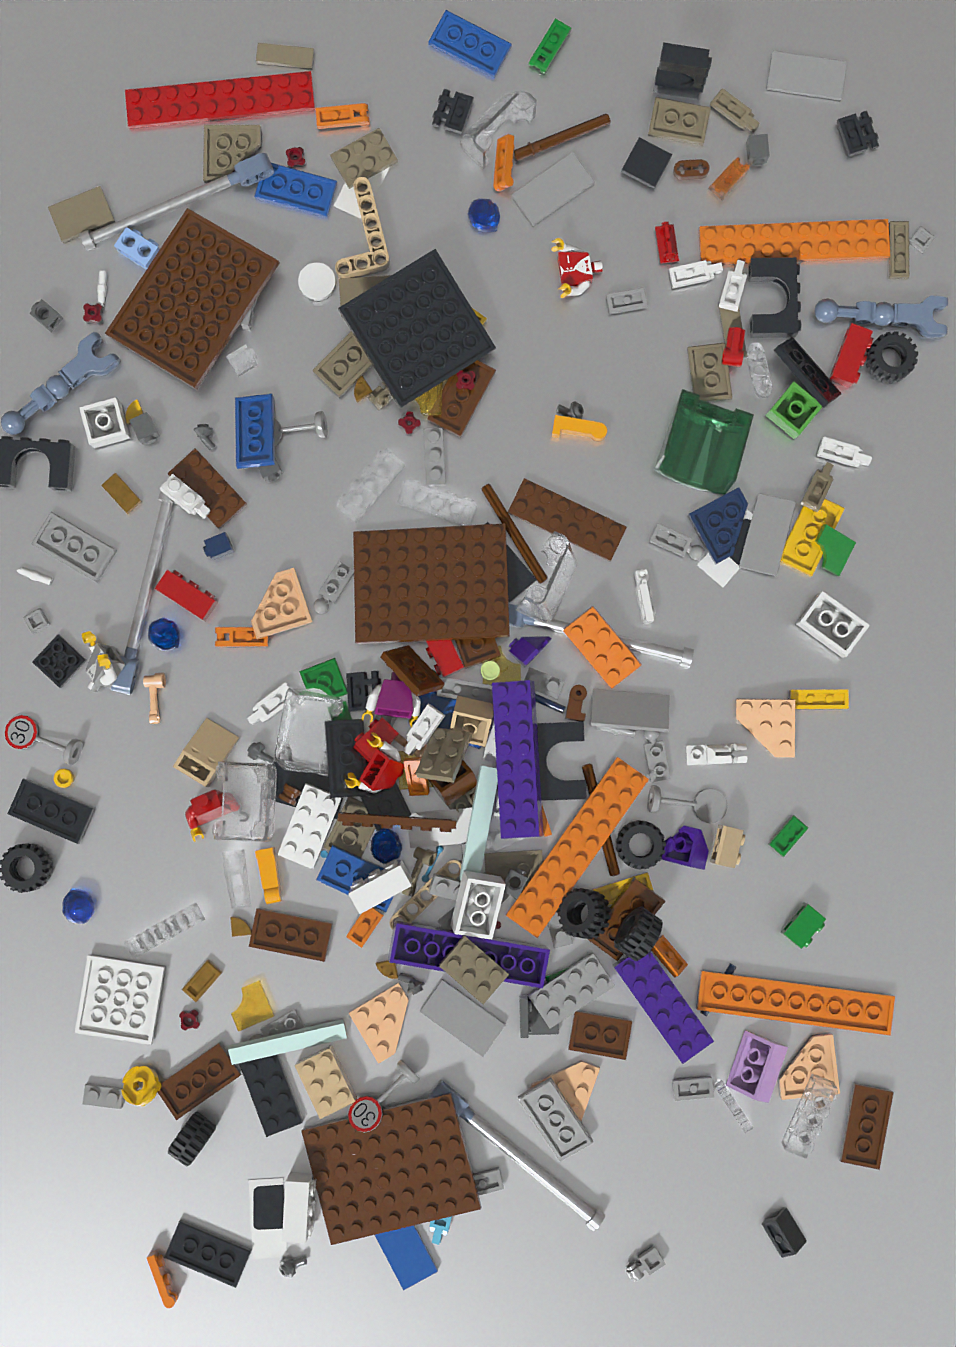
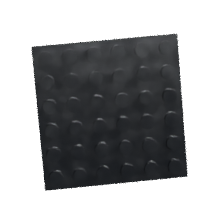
[338,249,496,408]

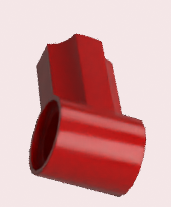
[721,327,745,367]

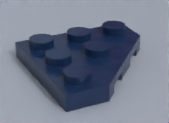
[688,487,748,565]

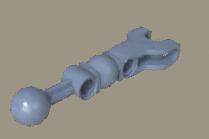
[814,296,948,338]
[1,332,120,435]

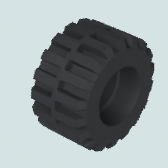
[866,331,918,384]
[616,820,666,870]
[0,843,53,893]
[558,888,611,939]
[614,906,663,961]
[168,1111,216,1167]

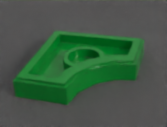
[815,524,856,576]
[299,658,347,700]

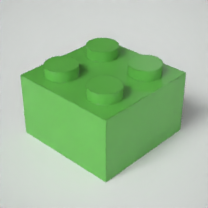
[765,382,822,439]

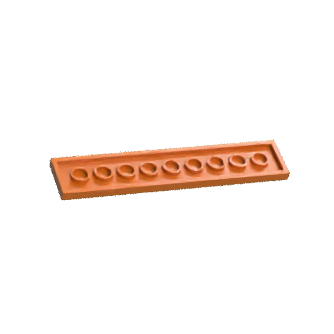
[699,219,890,265]
[506,757,649,938]
[696,970,895,1036]

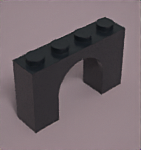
[653,42,712,99]
[748,257,801,338]
[0,436,75,492]
[537,722,587,801]

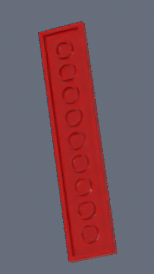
[125,71,315,129]

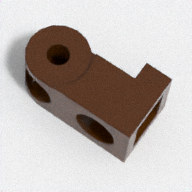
[565,685,587,722]

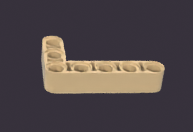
[335,177,390,279]
[389,859,462,930]

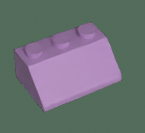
[726,1031,788,1103]

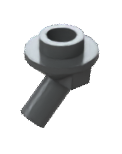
[556,401,584,419]
[194,424,215,450]
[247,742,274,764]
[398,973,425,995]
[279,1256,307,1278]

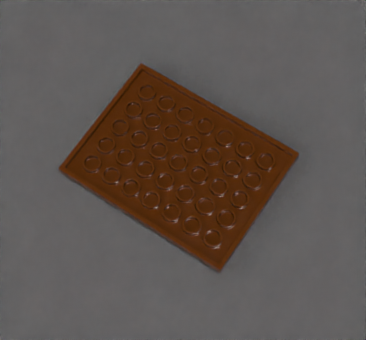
[105,208,280,390]
[353,523,510,644]
[301,1092,482,1245]

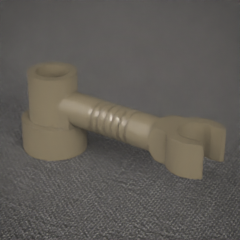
[402,847,437,897]

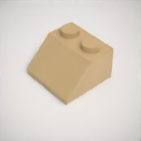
[450,696,494,747]
[710,825,745,868]

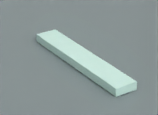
[459,766,498,881]
[228,1019,347,1065]

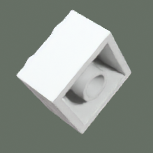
[79,397,131,448]

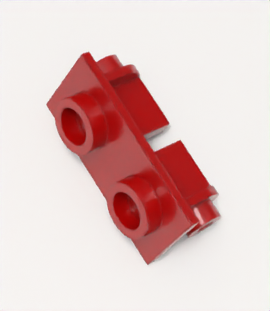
[655,222,679,264]

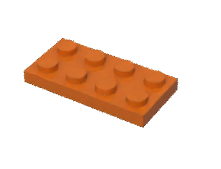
[563,606,642,689]

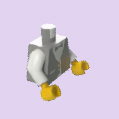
[82,631,125,692]

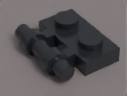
[432,89,474,135]
[837,111,879,157]
[346,671,381,712]

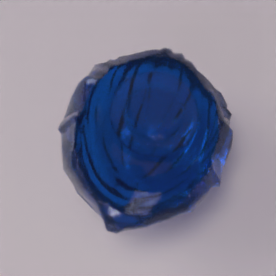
[467,198,500,232]
[148,618,181,651]
[370,828,402,864]
[62,889,95,924]

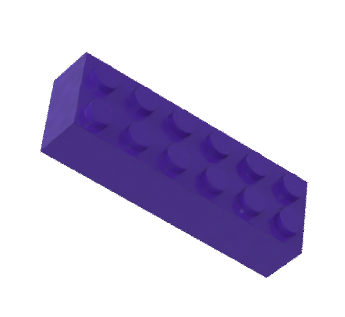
[613,951,714,1064]

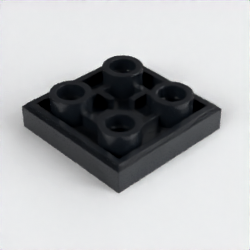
[621,137,672,189]
[32,634,87,688]

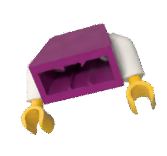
[362,672,421,728]

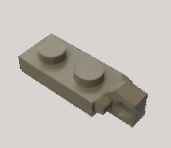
[710,88,760,133]
[800,462,834,512]

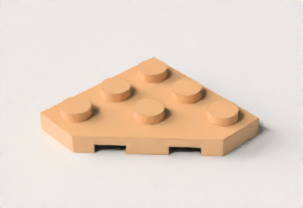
[251,568,312,639]
[736,698,795,757]
[349,982,409,1064]
[778,1034,840,1100]
[530,1060,600,1121]

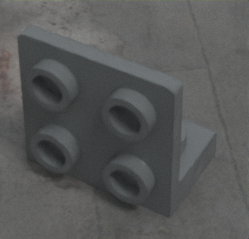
[519,995,559,1038]

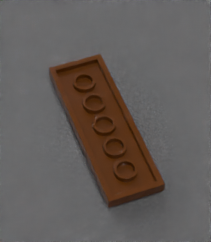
[508,478,627,562]
[338,812,457,832]

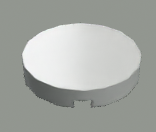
[298,262,336,301]

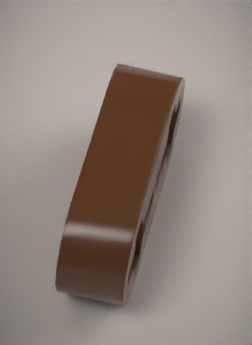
[673,159,710,180]

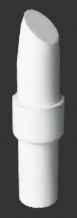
[97,271,107,308]
[17,567,53,585]

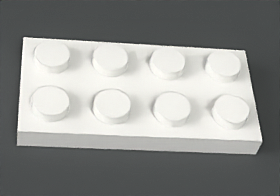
[277,783,342,869]

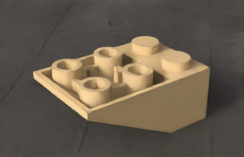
[173,718,239,787]

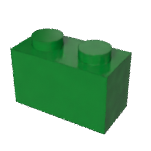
[781,903,826,949]

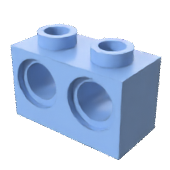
[114,227,160,270]

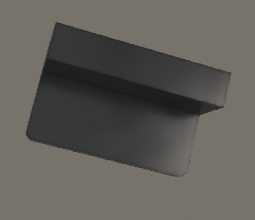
[762,1208,807,1258]

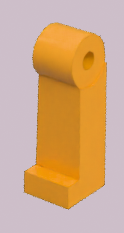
[552,415,607,442]
[255,847,282,904]

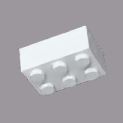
[796,591,870,658]
[348,859,413,914]
[450,870,506,940]
[282,1172,316,1243]

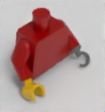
[185,789,248,842]

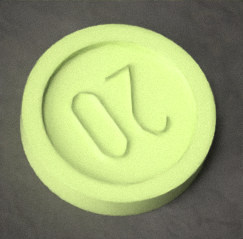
[481,661,500,680]

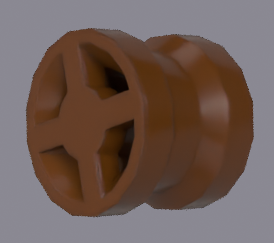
[278,783,302,806]

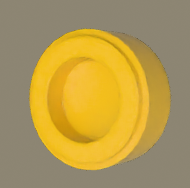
[54,769,74,788]

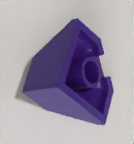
[508,636,552,668]
[661,825,709,870]

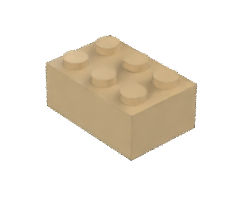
[295,1045,357,1119]

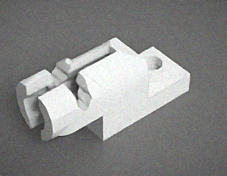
[685,744,747,765]

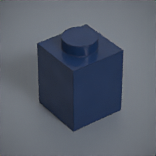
[203,532,235,560]

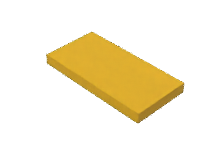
[781,499,845,577]

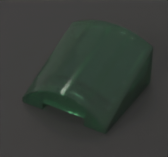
[654,389,754,494]

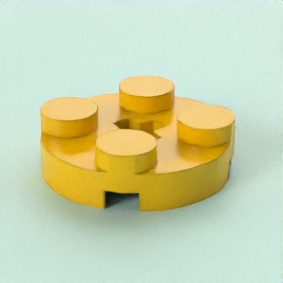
[121,1066,161,1107]

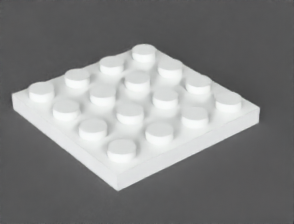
[75,955,165,1045]

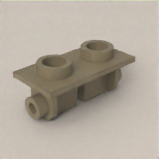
[368,382,393,410]

